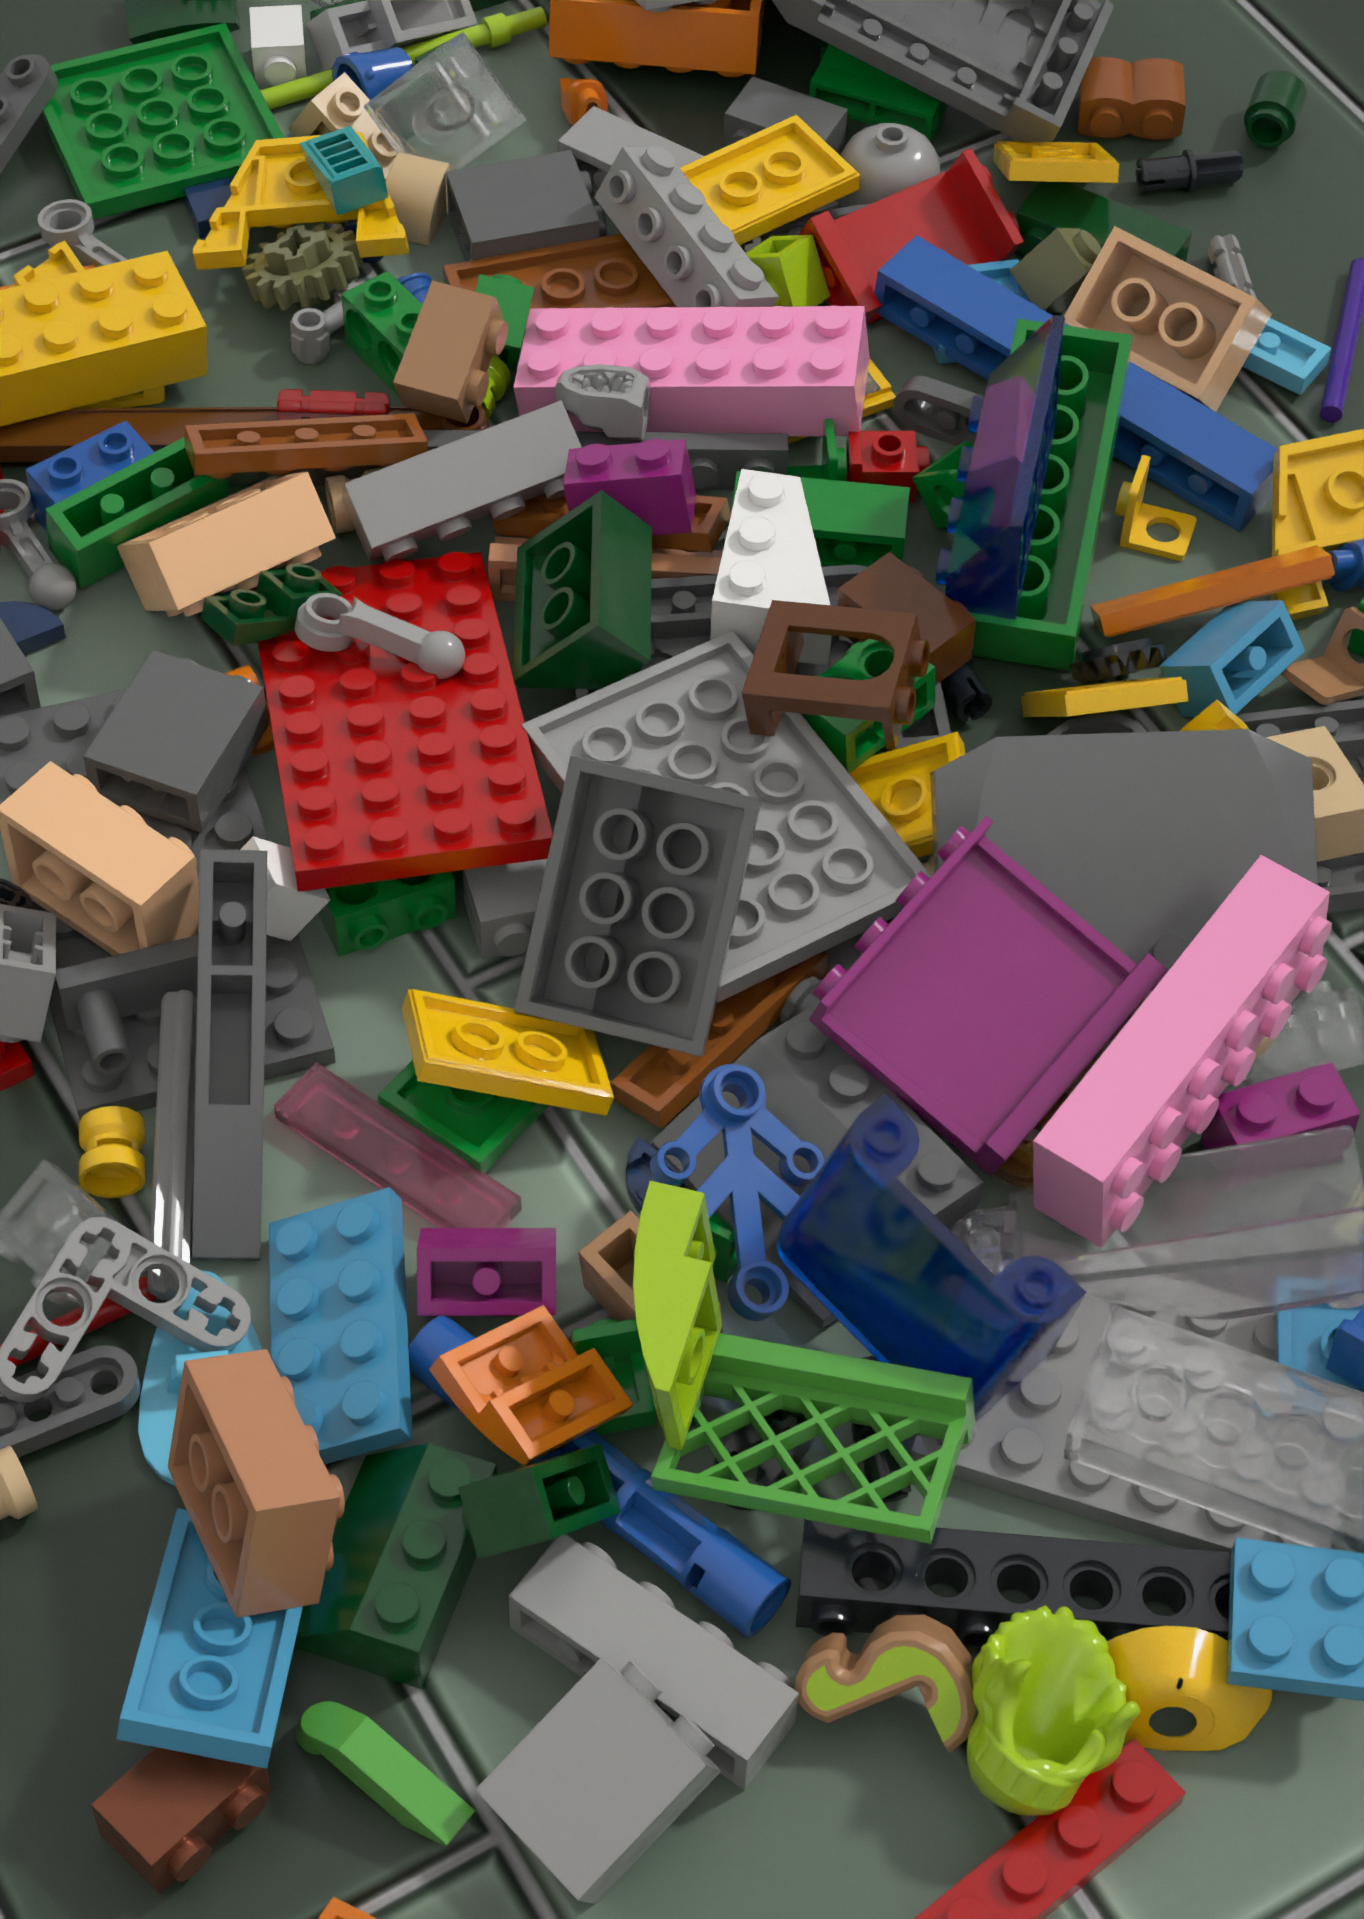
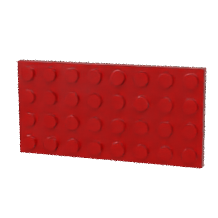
[249,552,553,892]

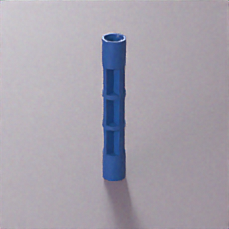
[408,1315,791,1638]

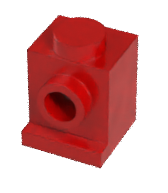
[845,430,929,503]

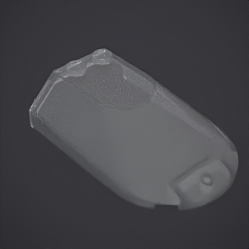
[947,1125,1364,1320]

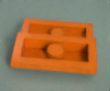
[429,1305,634,1466]

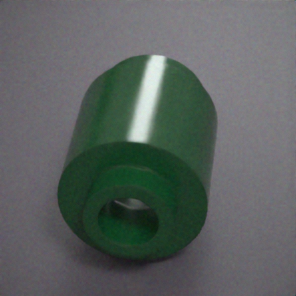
[1244,70,1307,148]

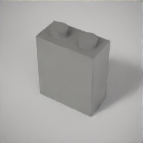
[475,1657,721,1904]

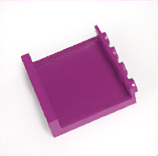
[809,816,1168,1177]

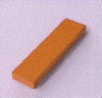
[1090,545,1335,638]

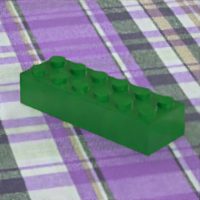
[960,318,1132,671]

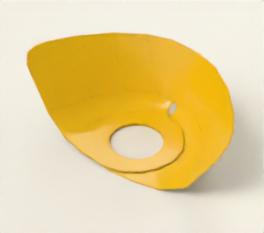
[1107,1626,1272,1751]

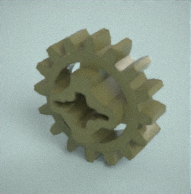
[242,222,364,310]

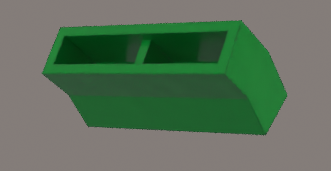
[809,44,948,141]

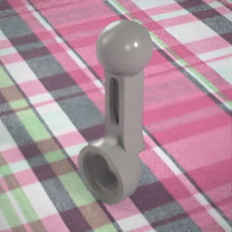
[37,199,127,267]
[0,479,77,610]
[295,593,465,679]

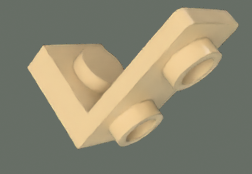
[289,72,415,181]

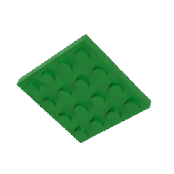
[40,23,284,220]

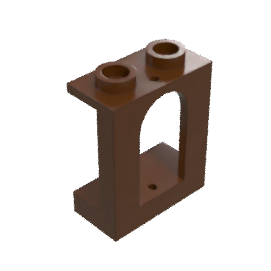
[742,600,930,749]

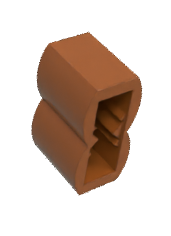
[1076,57,1186,140]

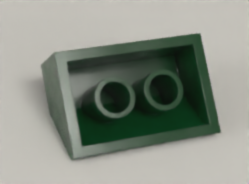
[512,490,652,689]
[294,1443,497,1689]

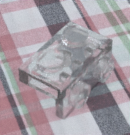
[1243,980,1364,1087]
[0,1159,122,1306]

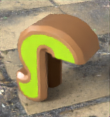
[795,1615,977,1753]

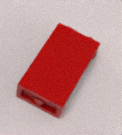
[798,148,1024,326]

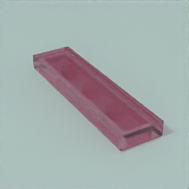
[274,1062,522,1228]

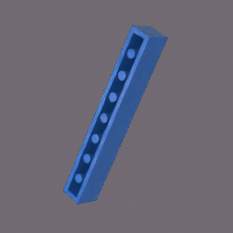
[874,235,1277,532]

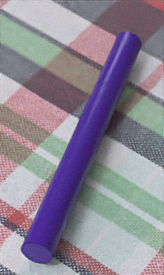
[1320,258,1364,423]

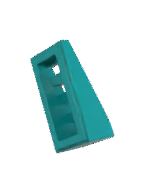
[300,126,388,215]

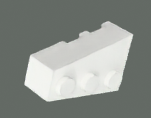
[710,469,832,666]

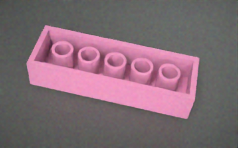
[513,306,870,436]
[1033,855,1332,1249]

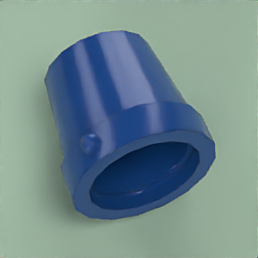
[332,47,416,112]

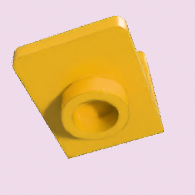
[1115,455,1197,561]

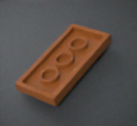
[443,233,677,347]

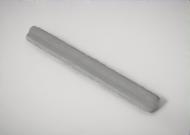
[147,989,197,1301]

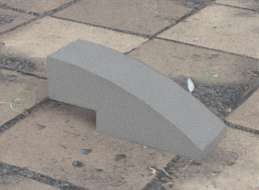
[306,0,478,71]

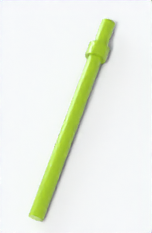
[260,6,547,110]

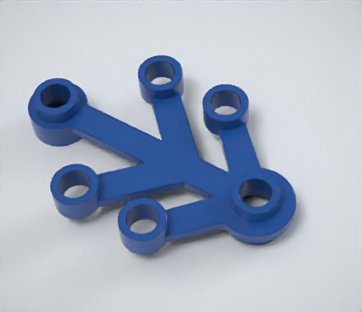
[650,1064,833,1321]

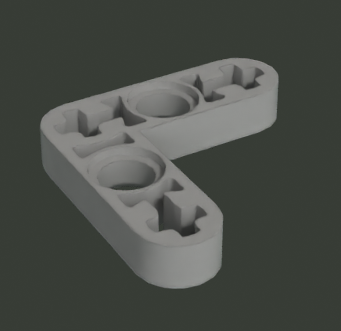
[0,1217,251,1403]

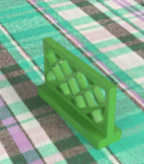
[651,1333,975,1544]

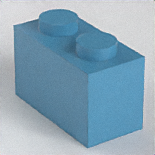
[1159,600,1305,717]

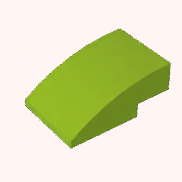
[633,1181,723,1450]

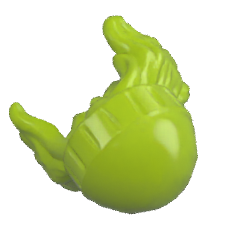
[966,1605,1141,1816]

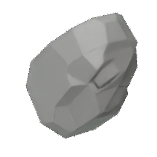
[555,364,650,440]

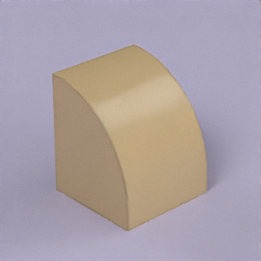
[386,152,450,246]

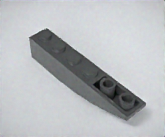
[192,849,268,1261]

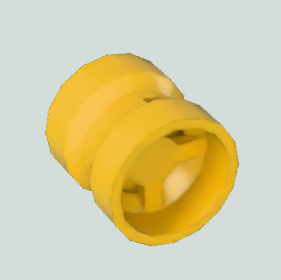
[79,1106,146,1198]

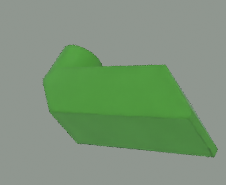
[296,1701,475,1847]

